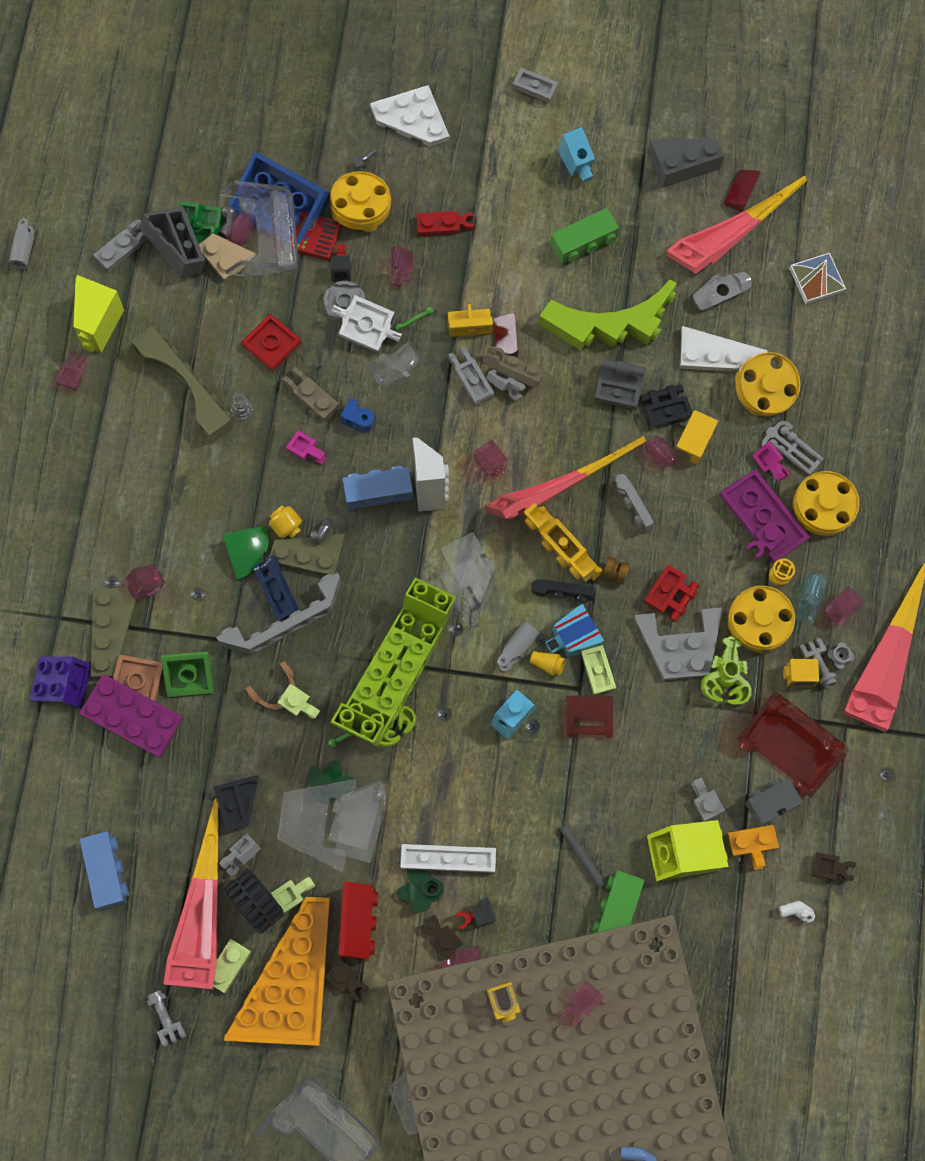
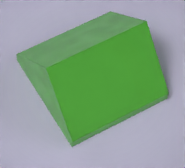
[161,651,214,697]

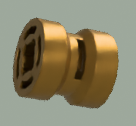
[602,556,631,585]

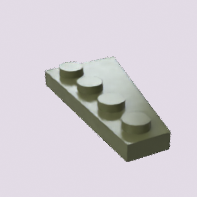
[91,588,140,679]

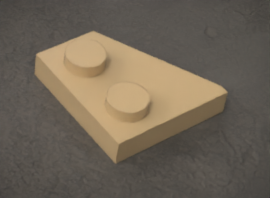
[199,234,256,281]

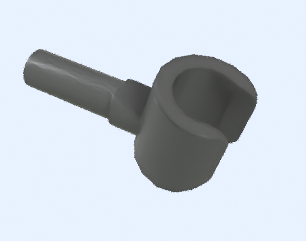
[352,149,376,172]

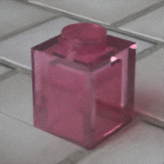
[474,440,508,479]
[124,564,165,599]
[825,586,865,626]

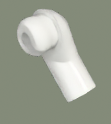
[779,901,815,923]

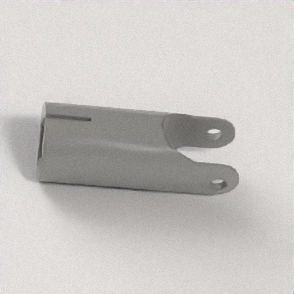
[8,218,34,269]
[498,622,539,672]

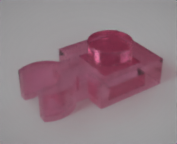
[55,350,88,391]
[561,980,604,1027]

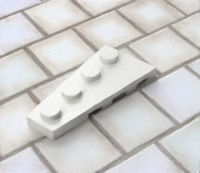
[680,326,767,373]

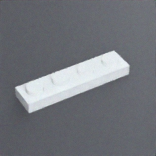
[401,844,496,873]

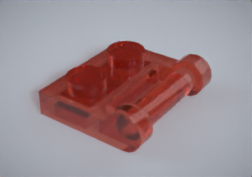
[566,696,613,738]

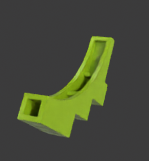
[538,279,677,351]

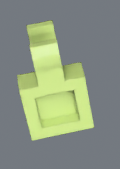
[277,684,320,719]
[271,877,315,914]

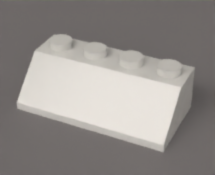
[413,438,449,512]

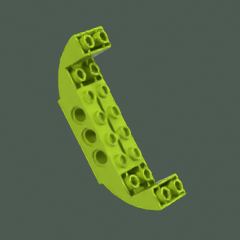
[330,578,456,746]

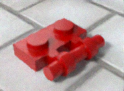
[643,564,700,622]

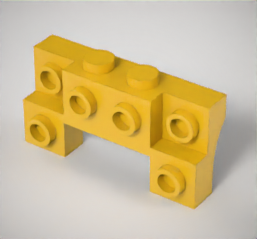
[524,503,603,582]

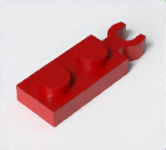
[416,211,474,236]

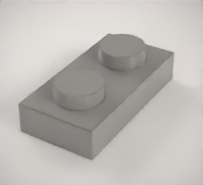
[512,68,558,103]

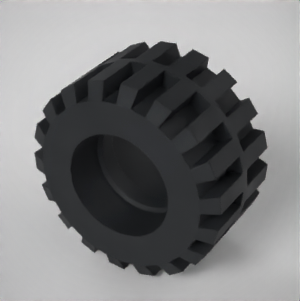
[224,869,284,934]

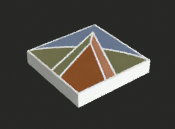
[789,253,846,305]

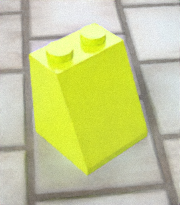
[73,275,124,353]
[647,820,729,882]

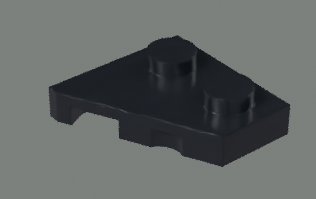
[214,775,259,833]

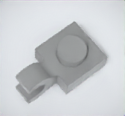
[486,369,525,401]
[691,778,725,822]
[219,833,261,876]

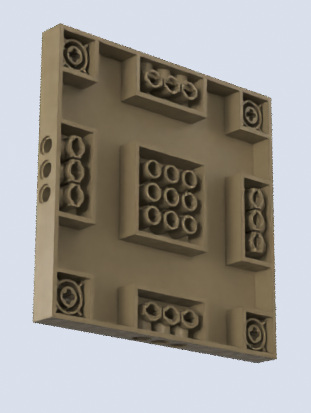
[387,915,733,1161]

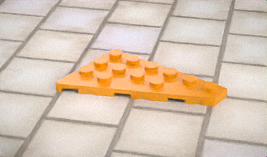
[224,897,330,1046]

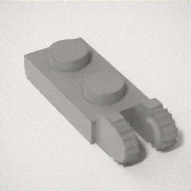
[94,219,148,272]
[448,347,494,406]
[615,474,654,533]

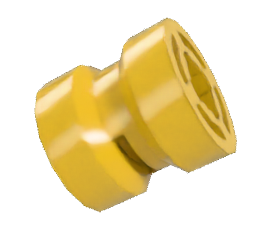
[769,559,795,586]

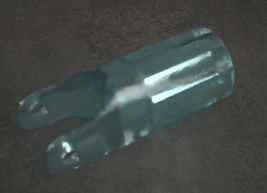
[795,573,828,624]

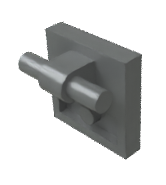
[594,359,645,410]

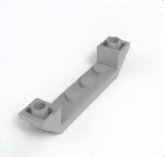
[217,573,341,655]

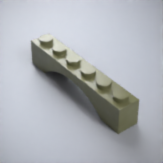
[131,326,233,443]

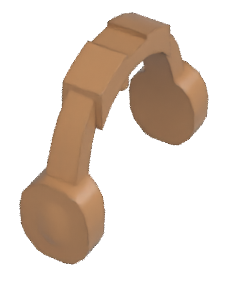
[245,661,295,711]

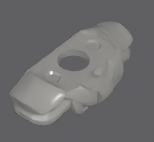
[692,272,752,311]

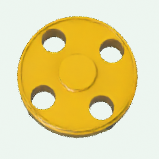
[330,171,391,232]
[735,352,800,416]
[793,471,859,536]
[727,586,795,654]

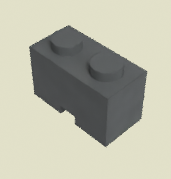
[745,778,803,827]

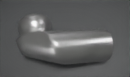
[219,205,238,239]
[310,517,334,544]

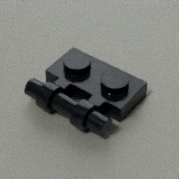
[640,384,693,429]

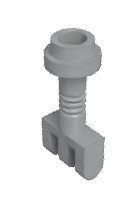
[798,637,837,688]
[147,990,187,1047]

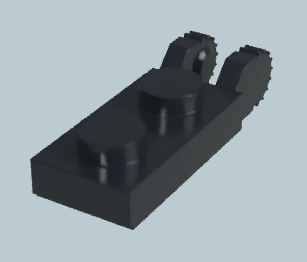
[531,579,595,602]

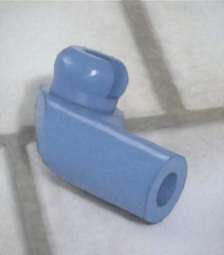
[621,1146,657,1161]

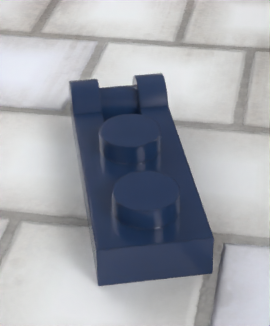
[254,555,299,621]

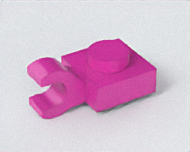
[286,430,327,465]
[752,442,790,481]

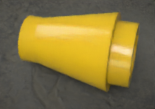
[530,651,565,676]

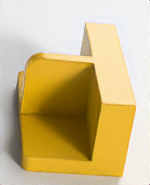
[448,304,493,337]
[677,410,718,465]

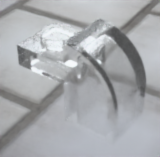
[368,342,422,385]

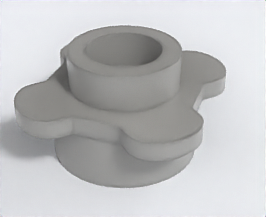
[827,642,855,669]

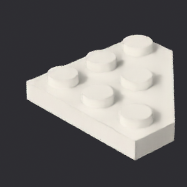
[370,85,450,147]

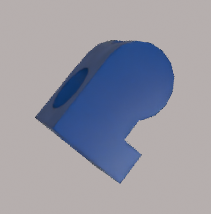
[341,398,374,433]

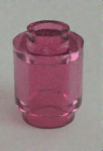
[227,212,255,246]
[644,435,677,468]

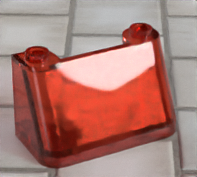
[737,691,848,798]

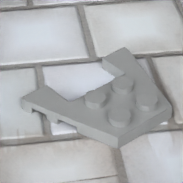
[634,607,722,681]

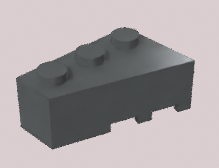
[647,139,724,188]
[140,207,205,278]

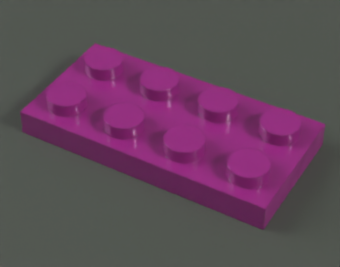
[719,469,810,564]
[79,674,184,758]

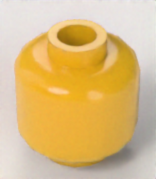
[269,505,302,539]

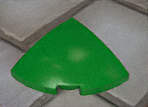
[179,201,224,244]
[223,526,269,581]

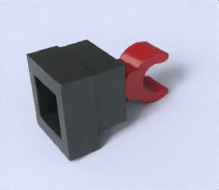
[331,244,351,282]
[454,897,496,930]

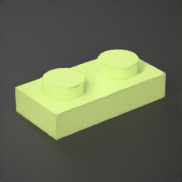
[581,645,616,696]
[214,939,251,994]

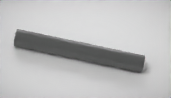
[560,825,607,889]

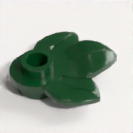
[308,760,354,804]
[396,869,444,913]

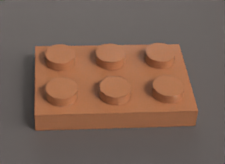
[113,654,163,702]

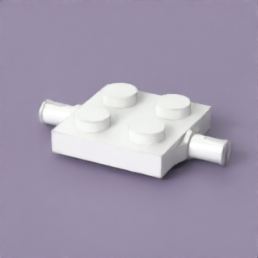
[331,295,402,353]

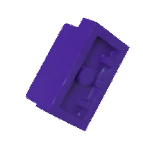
[30,656,91,709]

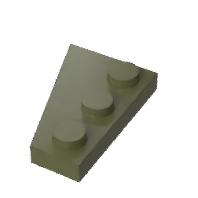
[270,534,345,576]

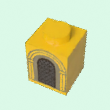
[783,659,819,687]
[486,981,521,1023]

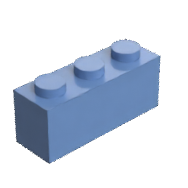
[342,466,413,510]
[80,831,129,911]

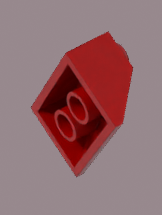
[339,881,378,961]

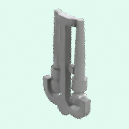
[761,421,824,475]

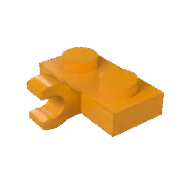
[727,825,779,870]

